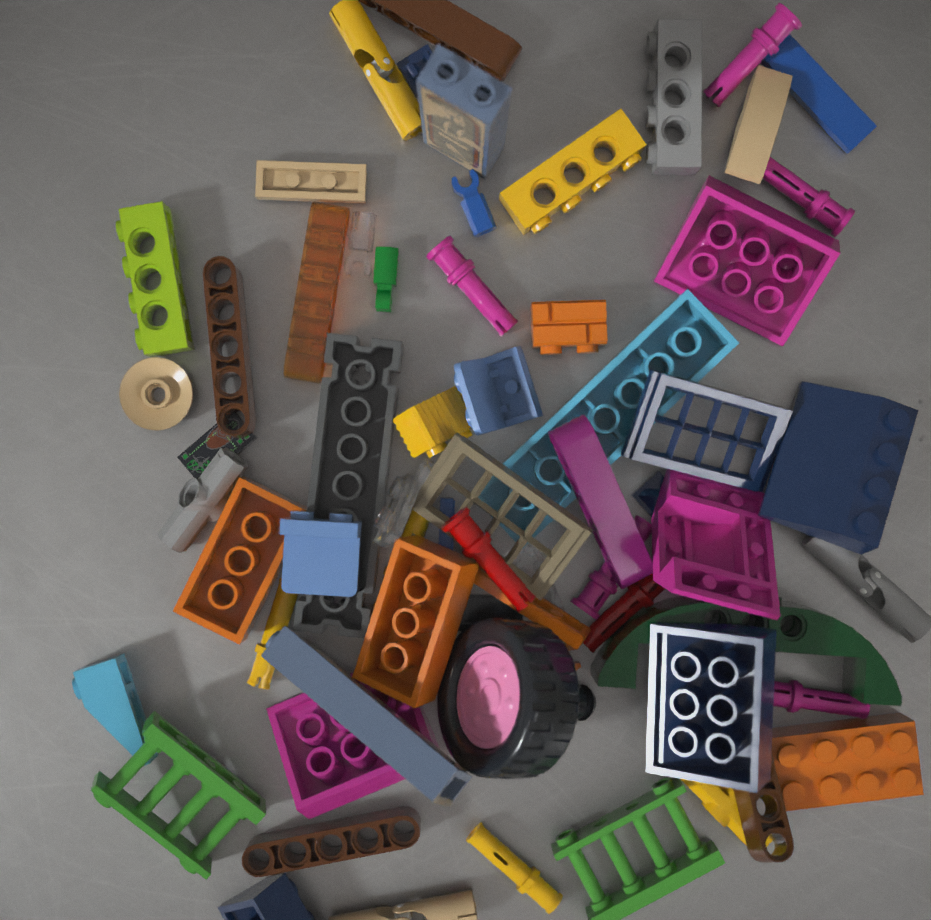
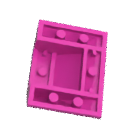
[651,469,781,620]

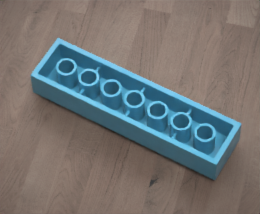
[478,289,739,548]

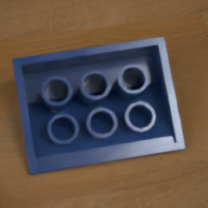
[758,381,919,555]
[646,622,777,793]

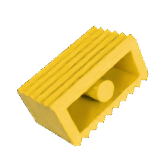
[393,386,473,458]

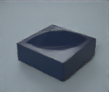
[631,471,664,518]

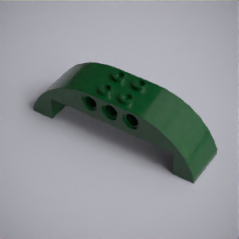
[590,596,902,706]

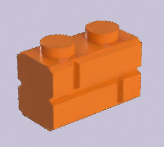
[530,299,608,355]

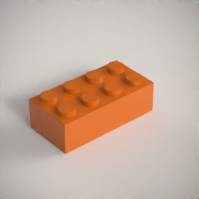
[173,477,307,645]
[352,535,480,708]
[772,713,924,811]

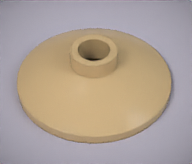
[119,357,193,431]

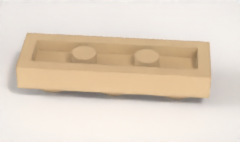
[255,160,367,204]

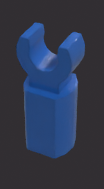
[452,169,497,237]

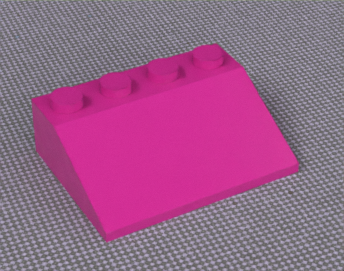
[654,175,841,346]
[266,672,439,819]

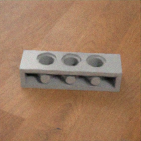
[646,19,702,175]

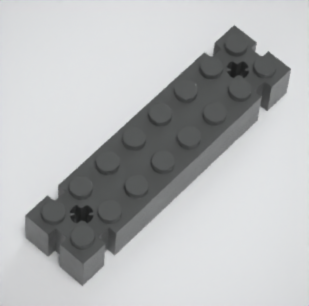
[293,333,404,638]

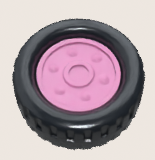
[437,618,596,779]

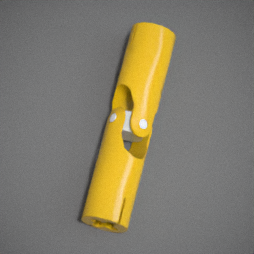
[329,0,422,141]

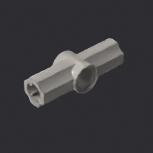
[158,447,249,553]

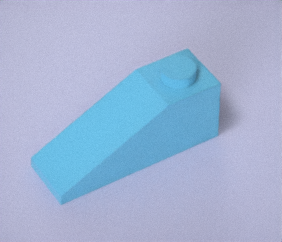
[72,653,158,766]

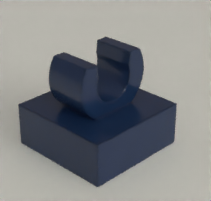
[397,44,433,98]

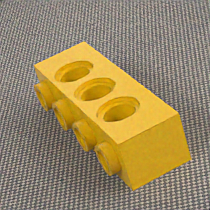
[499,108,647,235]

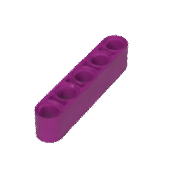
[548,414,653,590]

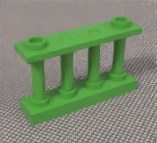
[91,711,266,880]
[551,777,725,920]

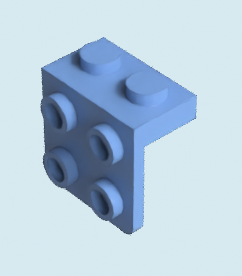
[454,346,543,436]
[279,511,362,597]

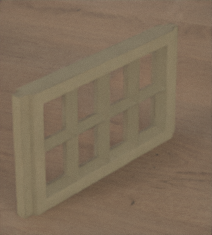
[408,433,593,601]

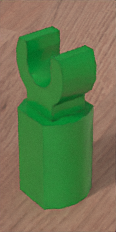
[373,246,399,312]

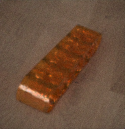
[283,202,350,384]

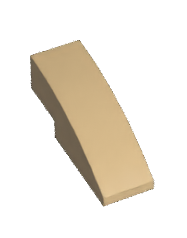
[724,65,793,184]

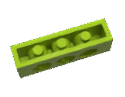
[116,201,195,357]

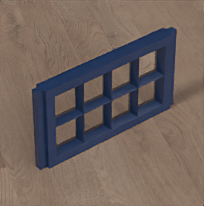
[621,369,793,492]

